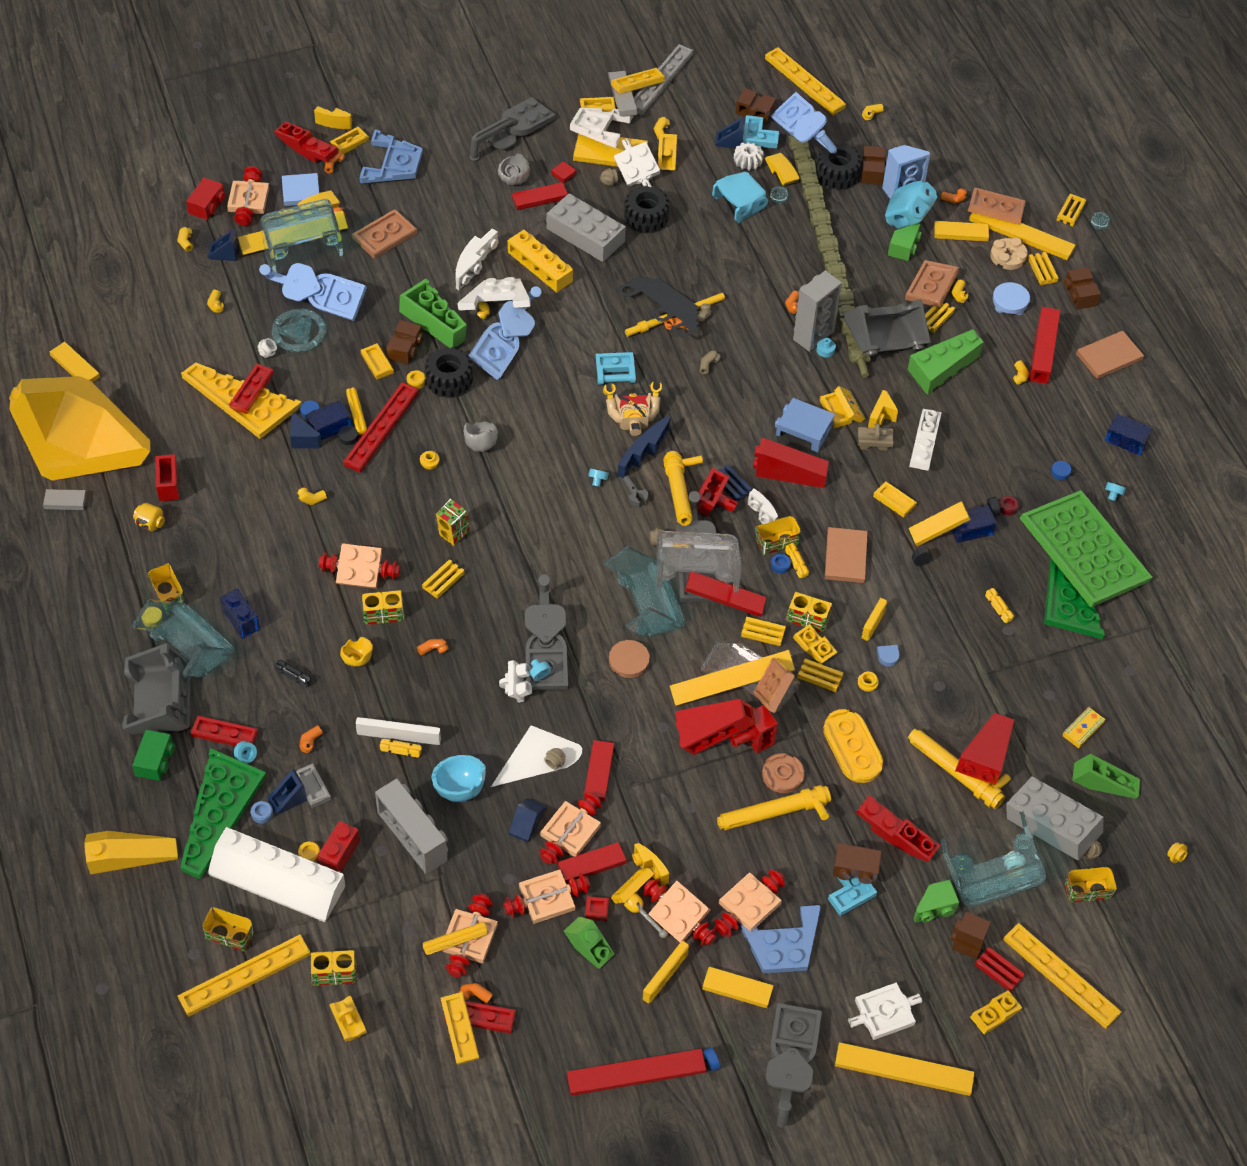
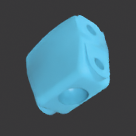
[712,172,768,223]
[885,181,938,229]

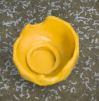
[340,637,373,667]

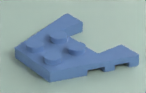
[359,130,423,183]
[737,905,820,974]

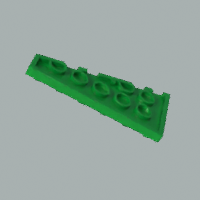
[1044,557,1105,639]
[180,748,267,879]

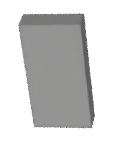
[43,489,87,510]
[296,763,331,808]

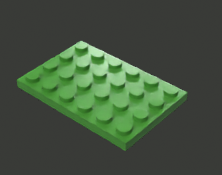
[1020,490,1153,607]

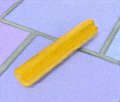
[346,387,367,436]
[423,922,488,955]

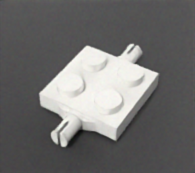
[614,139,660,188]
[848,983,922,1040]

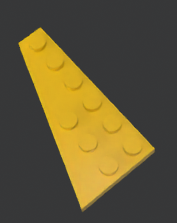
[181,363,302,439]

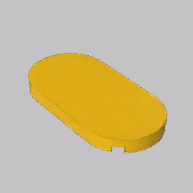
[823,709,883,783]

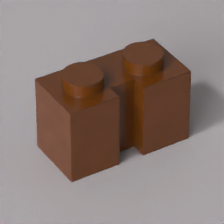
[735,88,776,124]
[861,146,888,185]
[1064,267,1101,309]
[386,320,424,365]
[833,843,881,884]
[951,912,991,960]

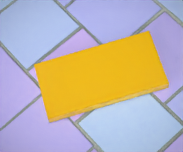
[573,134,648,167]

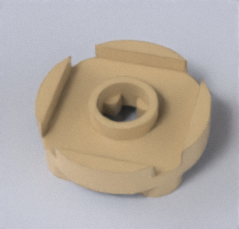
[990,237,1027,270]

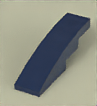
[617,416,671,478]

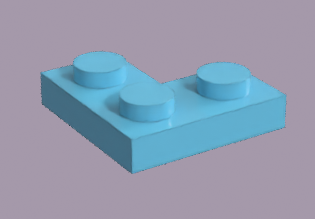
[743,115,779,149]
[828,877,877,916]

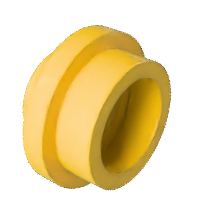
[420,451,439,470]
[858,672,878,692]
[1167,842,1188,863]

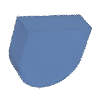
[876,645,899,667]

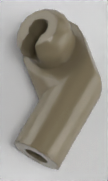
[696,304,712,322]
[699,350,720,375]

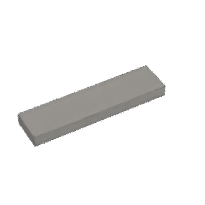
[608,71,637,116]

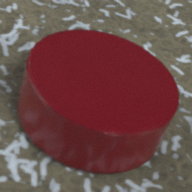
[999,496,1019,516]

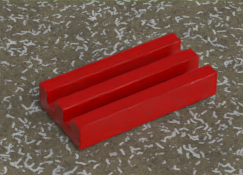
[975,947,1025,992]

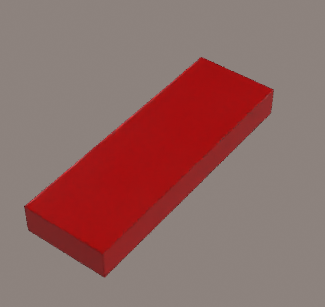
[512,182,568,210]
[229,364,274,414]
[191,716,258,746]
[584,740,614,801]
[558,842,626,884]
[444,1001,516,1034]

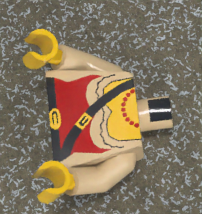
[603,382,662,436]

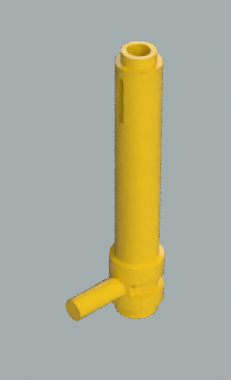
[663,451,703,526]
[908,729,1011,809]
[717,785,831,830]

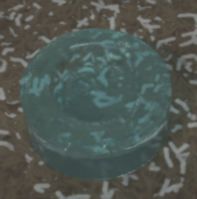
[770,186,788,204]
[1091,212,1110,229]

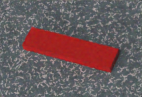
[685,571,766,617]

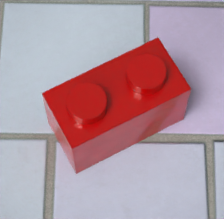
[186,178,225,220]
[155,454,179,501]
[318,821,360,873]

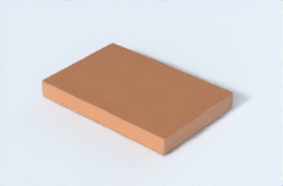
[968,188,1026,225]
[352,209,418,259]
[905,260,959,307]
[1076,331,1144,379]
[825,527,867,583]
[753,657,794,713]

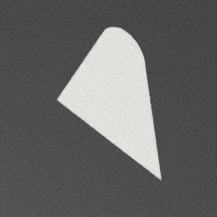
[491,725,582,787]

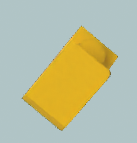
[658,134,677,170]
[868,390,898,428]

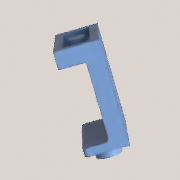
[775,398,835,453]

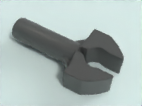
[623,476,648,508]

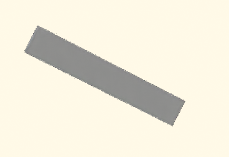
[634,44,693,115]

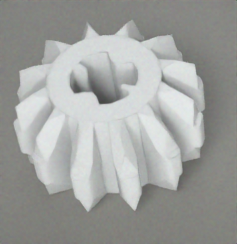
[734,142,764,171]

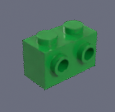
[132,730,175,781]

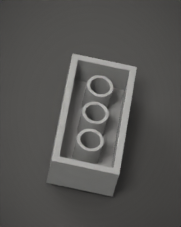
[546,194,626,262]
[793,271,842,352]
[1006,776,1103,860]
[375,779,448,875]

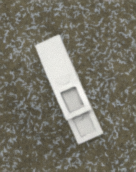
[456,229,498,290]
[909,409,941,471]

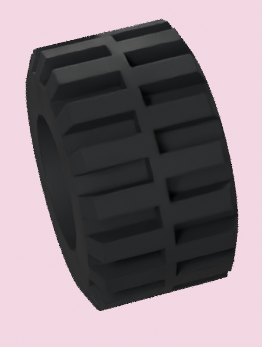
[816,143,862,190]
[624,185,670,233]
[425,347,473,398]

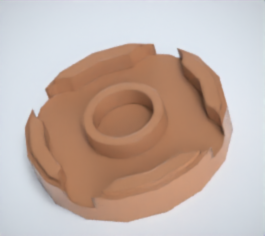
[609,640,650,678]
[762,753,805,793]

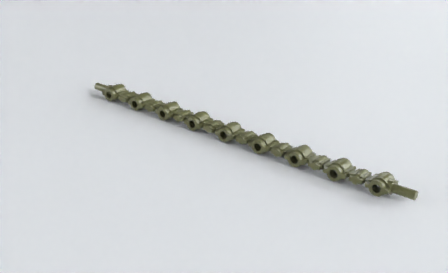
[788,135,870,378]

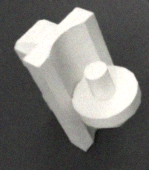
[499,660,532,703]

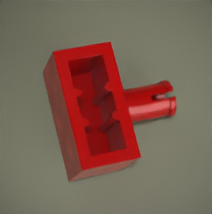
[697,467,738,517]
[729,705,778,754]

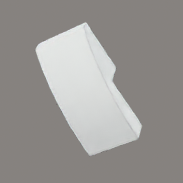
[748,489,778,524]

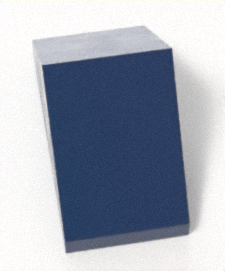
[715,117,745,148]
[208,228,239,261]
[290,413,322,449]
[267,769,307,814]
[509,798,547,842]

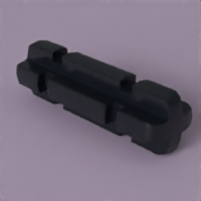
[274,660,312,687]

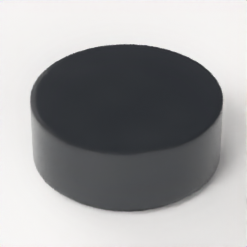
[338,426,358,445]
[987,497,1000,517]
[911,547,933,566]

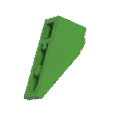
[1072,754,1140,799]

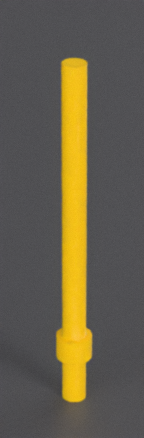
[625,293,725,336]

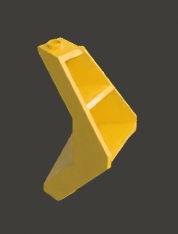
[9,376,150,481]

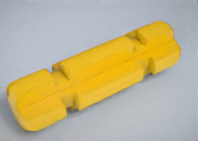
[785,543,809,579]
[985,588,1014,623]
[380,739,422,757]

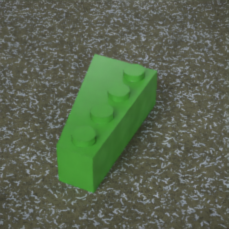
[399,279,467,348]
[908,329,983,395]

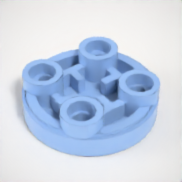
[993,282,1030,315]

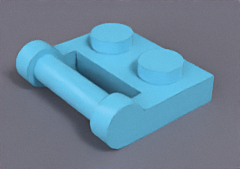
[596,352,636,385]

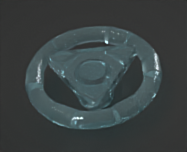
[271,309,326,352]

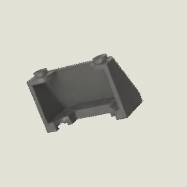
[844,300,931,356]
[122,643,191,735]

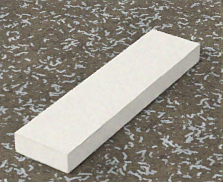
[356,717,441,745]

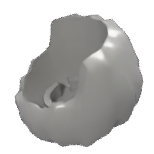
[498,153,530,186]
[463,421,498,452]

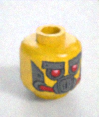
[133,503,165,532]

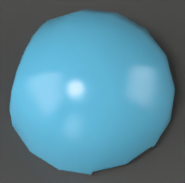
[431,755,486,802]

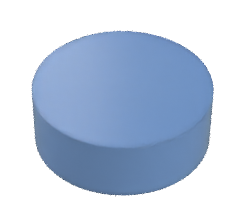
[251,801,273,824]

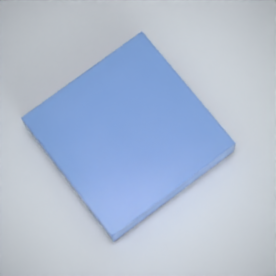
[282,173,319,206]

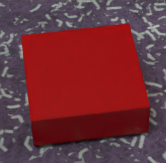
[551,161,576,183]
[585,896,609,921]

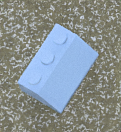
[882,145,930,199]

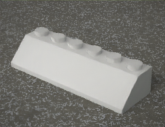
[208,827,345,923]

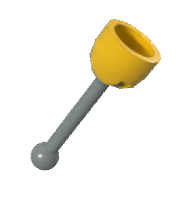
[624,893,668,938]

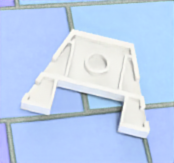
[570,108,634,148]
[458,277,531,310]

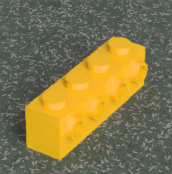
[508,230,573,293]

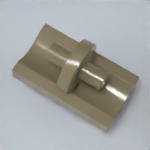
[858,423,893,451]

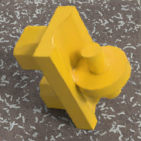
[329,996,367,1042]

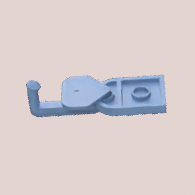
[771,92,837,154]
[259,263,367,321]
[468,286,541,380]

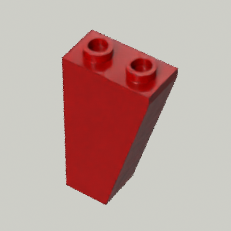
[1029,307,1060,384]
[753,438,829,488]
[675,699,756,755]
[955,713,1014,785]

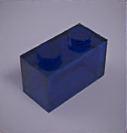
[306,400,352,441]
[1105,414,1152,455]
[951,505,997,543]
[220,588,260,639]

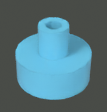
[816,338,836,358]
[588,469,609,487]
[1105,482,1126,501]
[530,659,552,681]
[234,741,257,764]

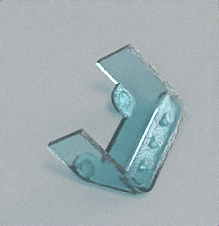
[260,199,343,273]
[603,546,685,637]
[131,600,235,678]
[941,811,1046,907]

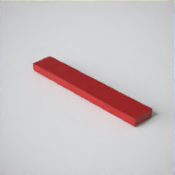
[343,382,419,473]
[567,1049,706,1096]

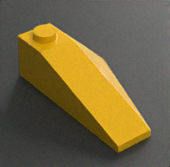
[84,831,178,874]

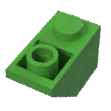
[888,223,922,261]
[914,880,959,923]
[564,917,614,969]

